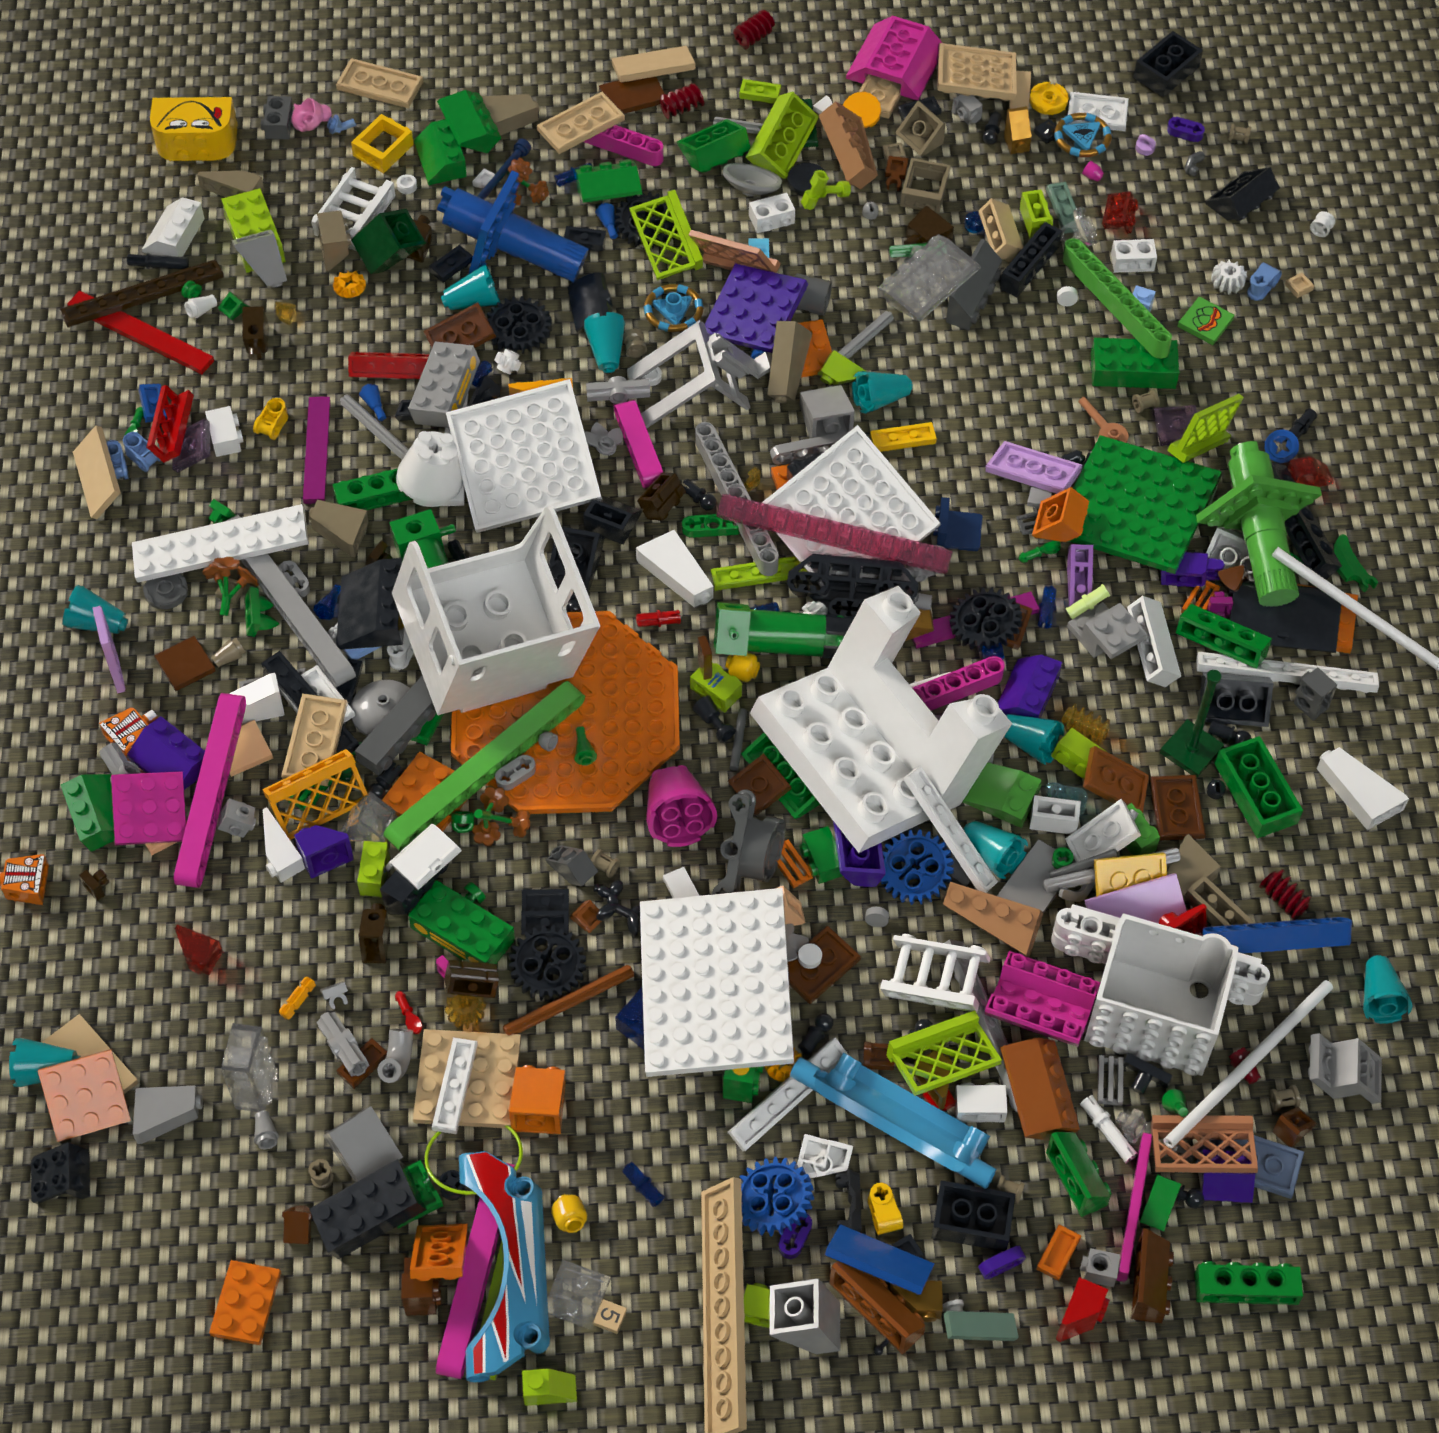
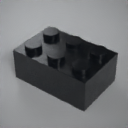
[1133,31,1203,97]
[931,1180,1016,1251]

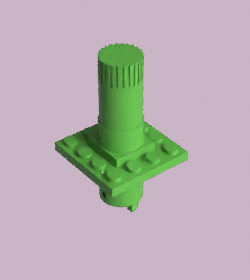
[1196,441,1322,607]

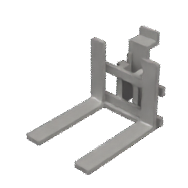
[627,320,772,429]

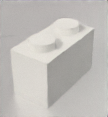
[205,406,243,457]
[1029,795,1081,834]
[954,1082,1007,1122]

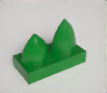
[244,587,279,637]

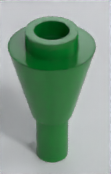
[574,727,597,766]
[1162,1089,1188,1117]

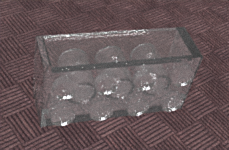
[221,1023,278,1112]

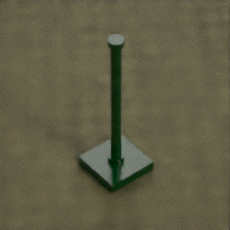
[1160,670,1224,779]

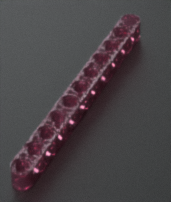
[716,494,953,574]

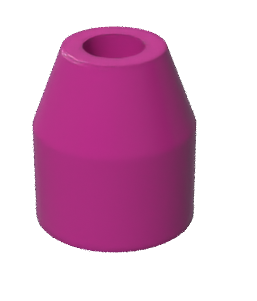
[1082,161,1104,182]

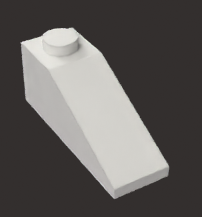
[263,807,305,883]

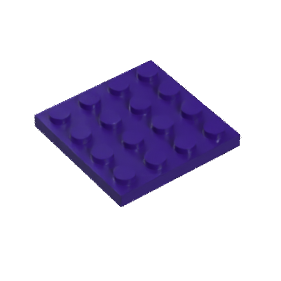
[705,264,808,353]

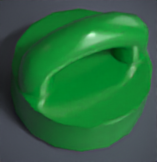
[451,811,474,833]
[464,882,486,904]

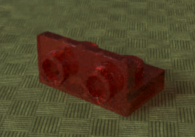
[1102,191,1139,234]

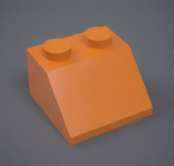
[1032,487,1089,542]

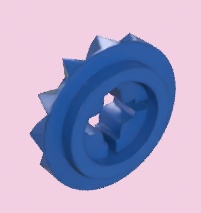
[1264,429,1299,464]

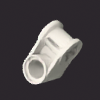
[387,627,414,670]

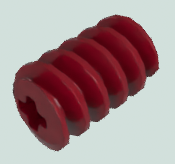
[733,10,775,49]
[660,83,705,119]
[1259,869,1312,920]

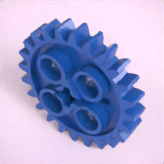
[881,829,954,905]
[739,1157,815,1236]

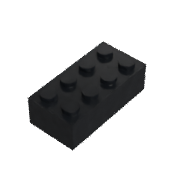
[309,1159,427,1259]

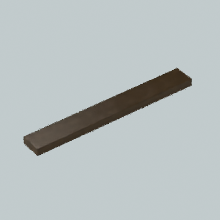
[60,259,224,328]

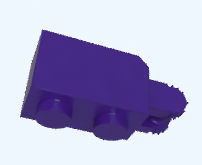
[1161,552,1225,587]

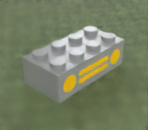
[408,342,480,428]

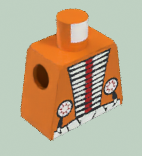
[99,708,158,761]
[0,854,49,905]

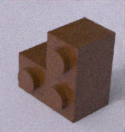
[401,1257,442,1316]

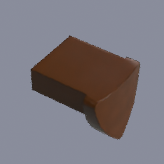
[1218,565,1249,592]
[863,1041,894,1071]
[282,1205,313,1244]

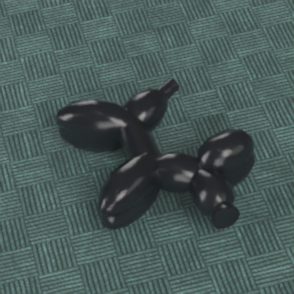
[593,880,640,936]

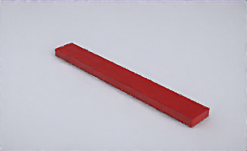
[67,290,214,375]

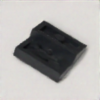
[521,889,569,935]

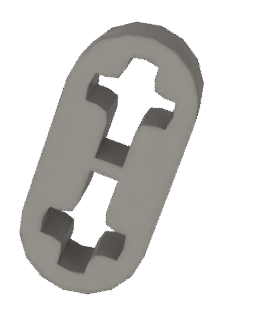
[278,561,310,598]
[495,755,536,790]

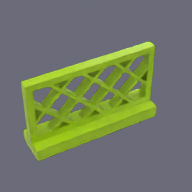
[629,190,703,280]
[1167,394,1244,463]
[886,1010,1002,1096]

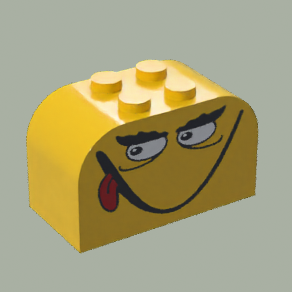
[150,97,238,161]

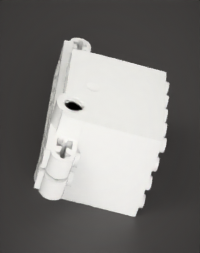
[1051,904,1270,1076]

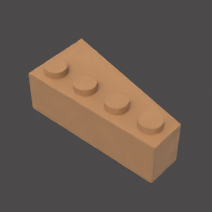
[818,101,878,189]
[943,882,1044,958]

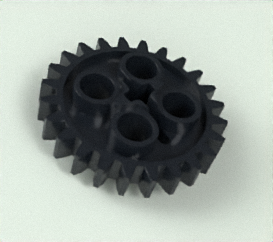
[615,191,677,249]
[487,296,552,354]
[949,587,1022,652]
[509,925,586,1001]

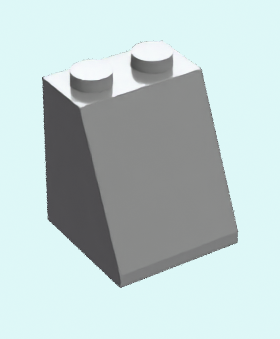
[800,385,855,438]
[323,1106,403,1183]
[770,1278,840,1354]

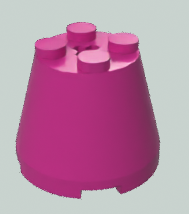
[646,765,717,847]

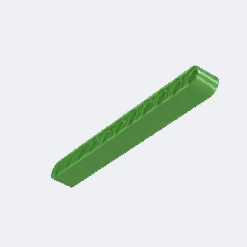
[383,681,585,852]

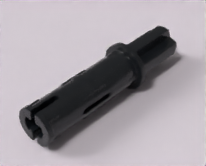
[126,253,189,270]

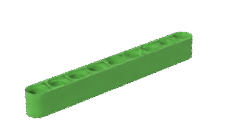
[1062,238,1172,359]

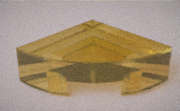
[275,301,296,325]
[743,467,761,492]

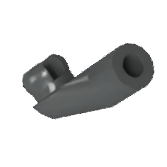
[1184,151,1205,176]

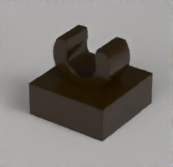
[365,540,393,566]
[79,869,109,901]

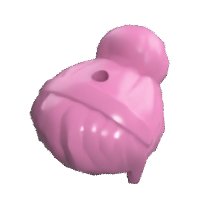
[290,98,332,132]

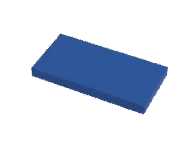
[825,1224,934,1295]

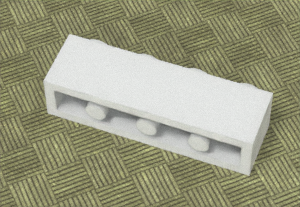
[1127,596,1181,687]

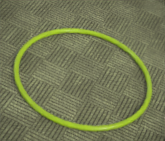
[425,1126,523,1195]

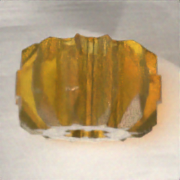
[445,995,486,1029]

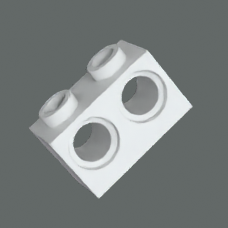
[749,193,795,233]
[1111,239,1157,273]

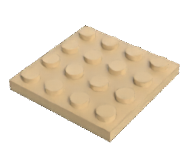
[937,43,1017,101]
[413,1029,521,1128]

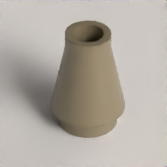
[211,638,246,668]

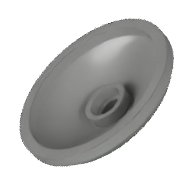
[723,163,782,196]
[351,680,410,736]

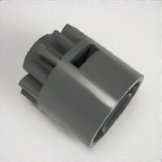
[795,273,832,316]

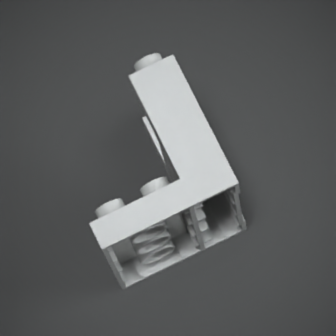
[750,586,1012,853]

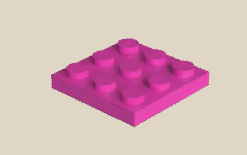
[111,771,186,845]

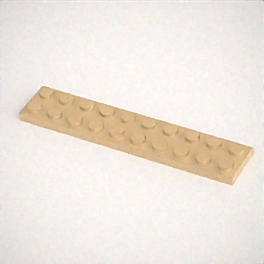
[701,1177,747,1433]

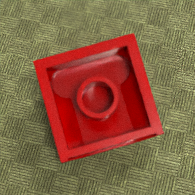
[1159,904,1207,936]

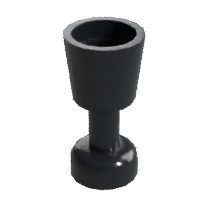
[692,696,736,743]

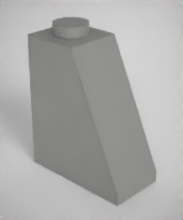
[231,230,287,287]
[133,1086,203,1144]

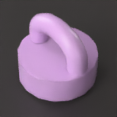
[1135,134,1156,156]

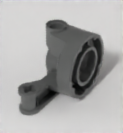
[712,790,785,895]

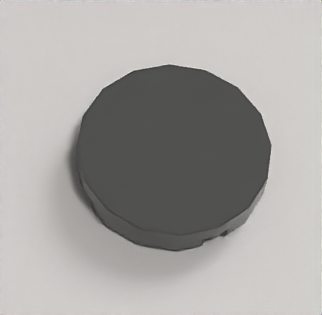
[143,573,188,610]

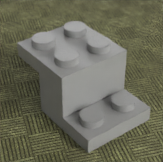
[1067,602,1148,659]
[1308,1033,1382,1104]

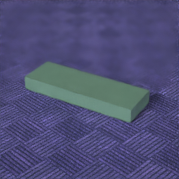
[1046,182,1083,234]
[944,1311,1019,1341]

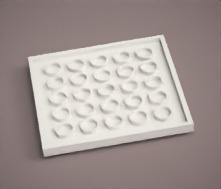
[446,379,602,533]
[756,425,941,607]

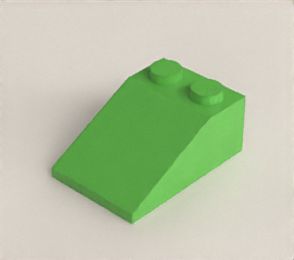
[962,762,1041,828]

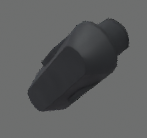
[836,1169,862,1233]

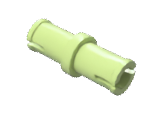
[1065,584,1110,619]

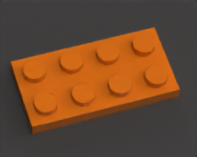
[410,1224,468,1281]

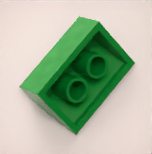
[437,90,501,154]
[414,119,467,185]
[677,119,751,173]
[575,159,642,203]
[61,774,114,852]
[1046,1132,1111,1217]

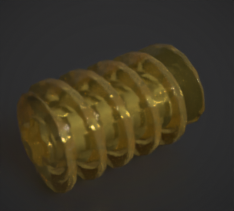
[1061,703,1110,747]

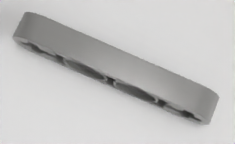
[770,432,847,465]

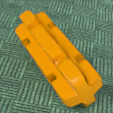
[279,976,316,1020]

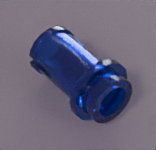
[472,361,493,387]

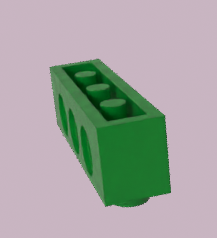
[332,468,412,510]
[1176,604,1272,669]
[1194,1261,1303,1305]

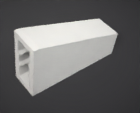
[636,530,713,607]
[1317,747,1409,831]

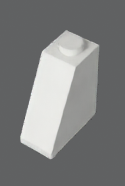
[230,673,285,724]

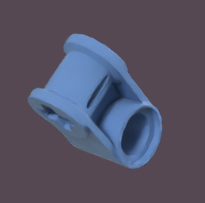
[1247,262,1282,301]
[123,432,161,472]
[106,440,129,480]

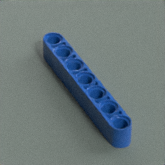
[1203,917,1352,954]

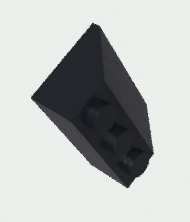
[1205,167,1280,221]
[1200,672,1274,727]
[380,863,449,915]

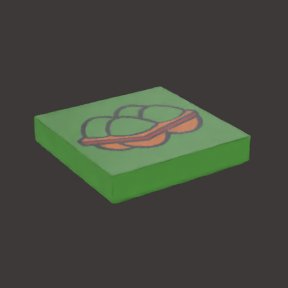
[1177,296,1235,345]

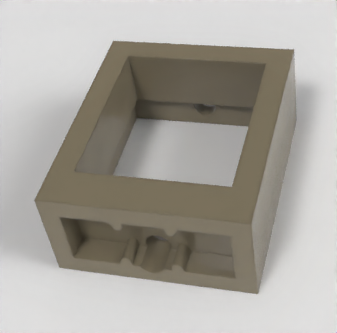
[900,158,950,214]

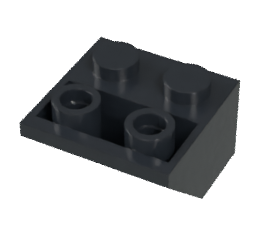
[583,496,642,545]

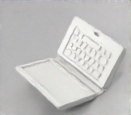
[385,824,462,890]

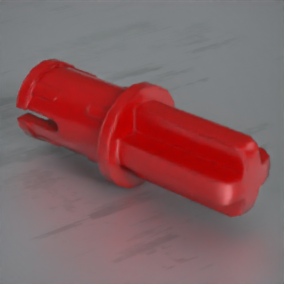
[636,610,681,628]

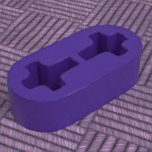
[1167,117,1205,142]
[779,1214,812,1259]
[978,1246,1026,1279]

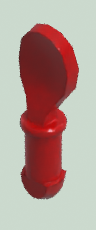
[395,991,423,1034]

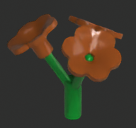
[202,557,259,616]
[472,786,530,846]

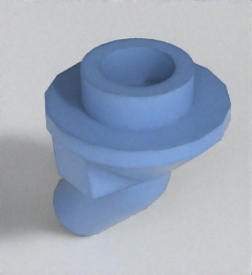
[327,115,356,134]

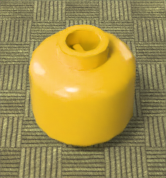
[725,652,760,682]
[551,1194,588,1233]

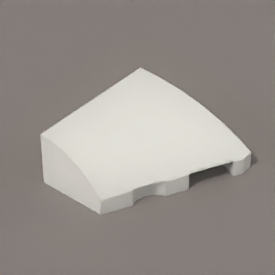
[797,1134,853,1178]

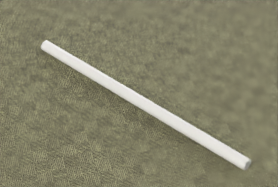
[1272,547,1439,671]
[1163,980,1333,1148]

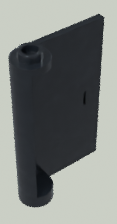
[1229,580,1343,653]

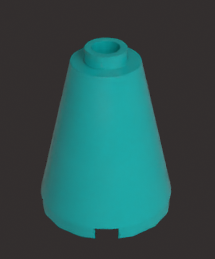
[441,265,500,310]
[584,312,625,373]
[852,371,913,414]
[62,585,128,634]
[1004,714,1065,765]
[963,821,1028,879]
[1363,955,1413,1024]
[9,1038,81,1087]

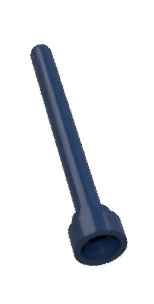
[477,139,531,200]

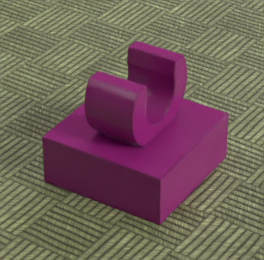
[1207,592,1233,618]

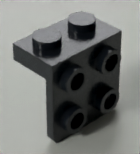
[31,1142,90,1204]

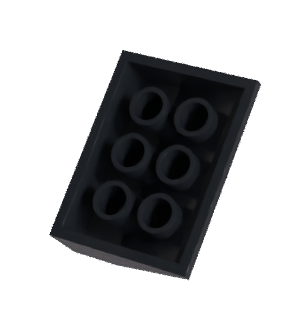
[336,558,404,650]

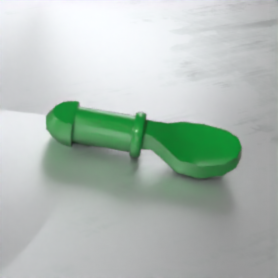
[124,407,144,436]
[1018,541,1061,563]

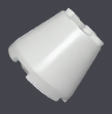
[396,431,462,507]

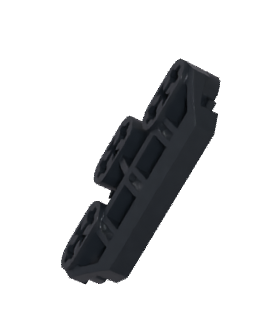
[787,554,919,620]

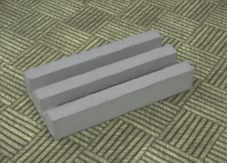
[1097,1055,1124,1106]

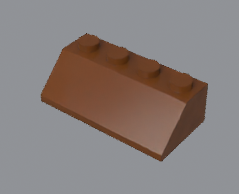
[1001,1038,1080,1141]
[829,1261,926,1355]

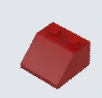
[1056,1277,1110,1342]

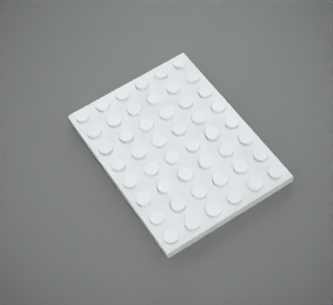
[640,888,794,1077]

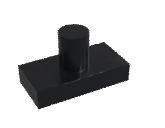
[467,375,501,407]
[1123,1052,1173,1094]

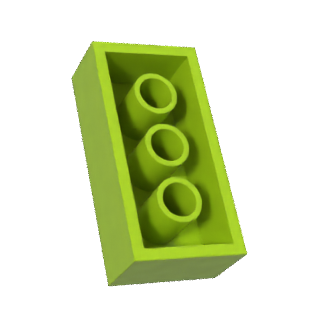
[221,188,286,273]

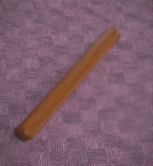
[503,965,634,1036]

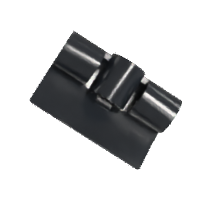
[567,272,613,332]

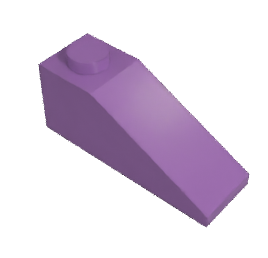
[1067,544,1093,611]

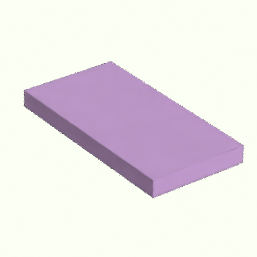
[986,441,1082,494]
[93,606,126,693]
[1085,873,1186,924]

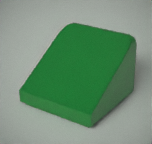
[218,292,250,320]

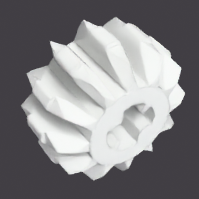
[1211,260,1247,295]

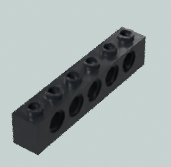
[1271,462,1342,580]

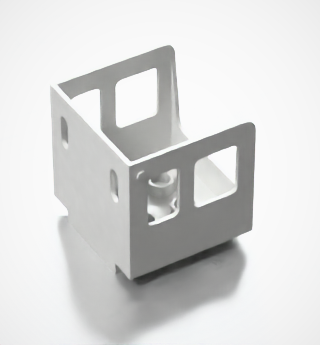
[392,506,600,715]

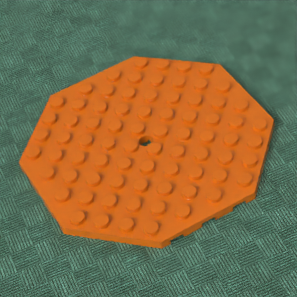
[451,611,680,814]

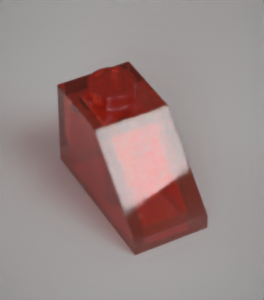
[1288,456,1334,487]
[175,925,223,975]

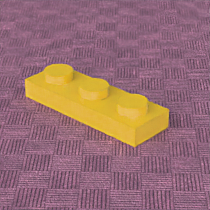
[870,422,937,452]

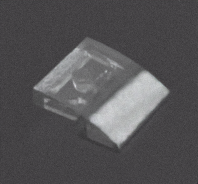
[547,1260,610,1330]

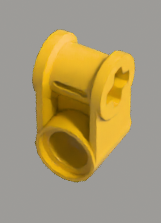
[253,398,288,440]
[867,1183,903,1235]

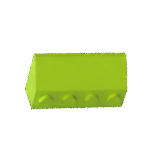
[746,91,819,179]

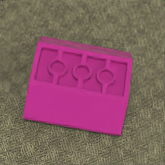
[846,16,942,100]
[985,951,1101,1047]

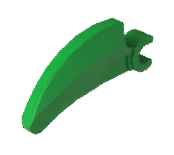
[1333,534,1378,592]

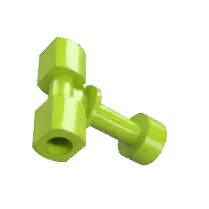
[800,170,851,210]

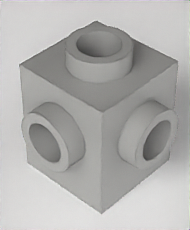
[217,798,256,838]

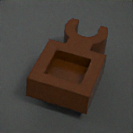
[886,156,908,191]

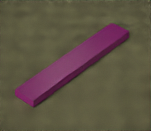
[303,397,331,504]
[911,591,1040,649]

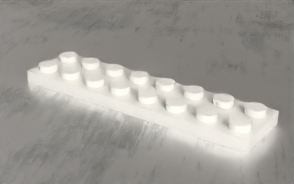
[132,504,309,583]

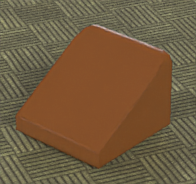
[569,900,601,933]

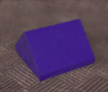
[1202,1150,1255,1203]

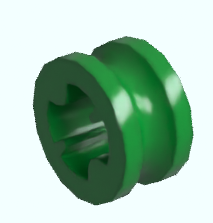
[181,280,202,299]
[1051,847,1074,869]

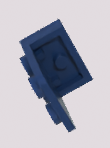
[933,497,983,551]

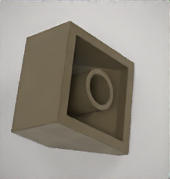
[317,210,352,271]

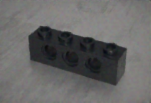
[1000,222,1062,298]

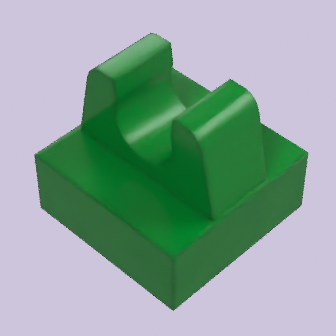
[209,499,236,524]

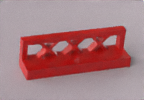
[348,352,430,379]
[147,385,194,463]

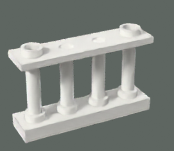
[311,167,395,251]
[880,934,990,1013]

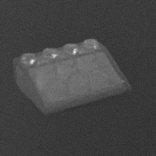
[878,234,981,322]

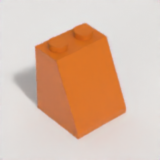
[509,1065,566,1134]

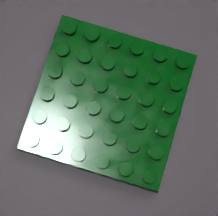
[1070,435,1222,574]

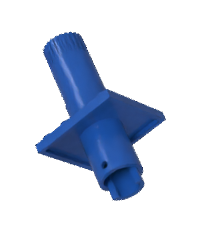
[437,170,589,282]

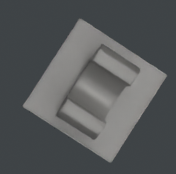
[320,981,348,1009]

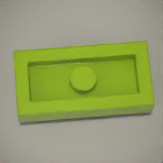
[739,79,781,104]

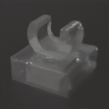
[1116,1108,1147,1144]

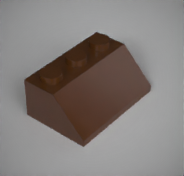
[1131,1229,1174,1324]

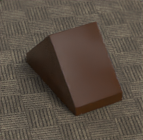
[1272,1107,1317,1147]

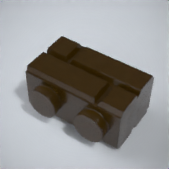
[637,473,686,521]
[444,960,499,998]

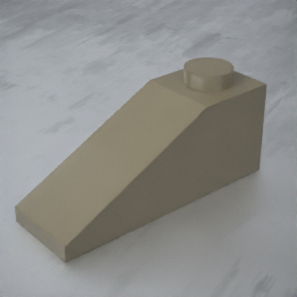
[197,170,264,197]

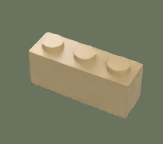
[978,198,1023,263]

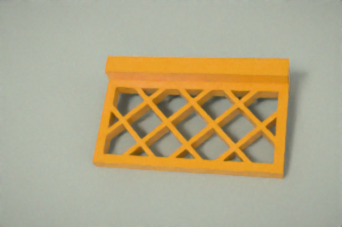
[262,749,371,840]

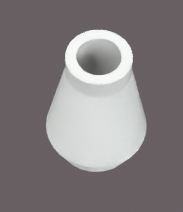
[184,295,217,318]

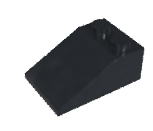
[549,526,605,593]

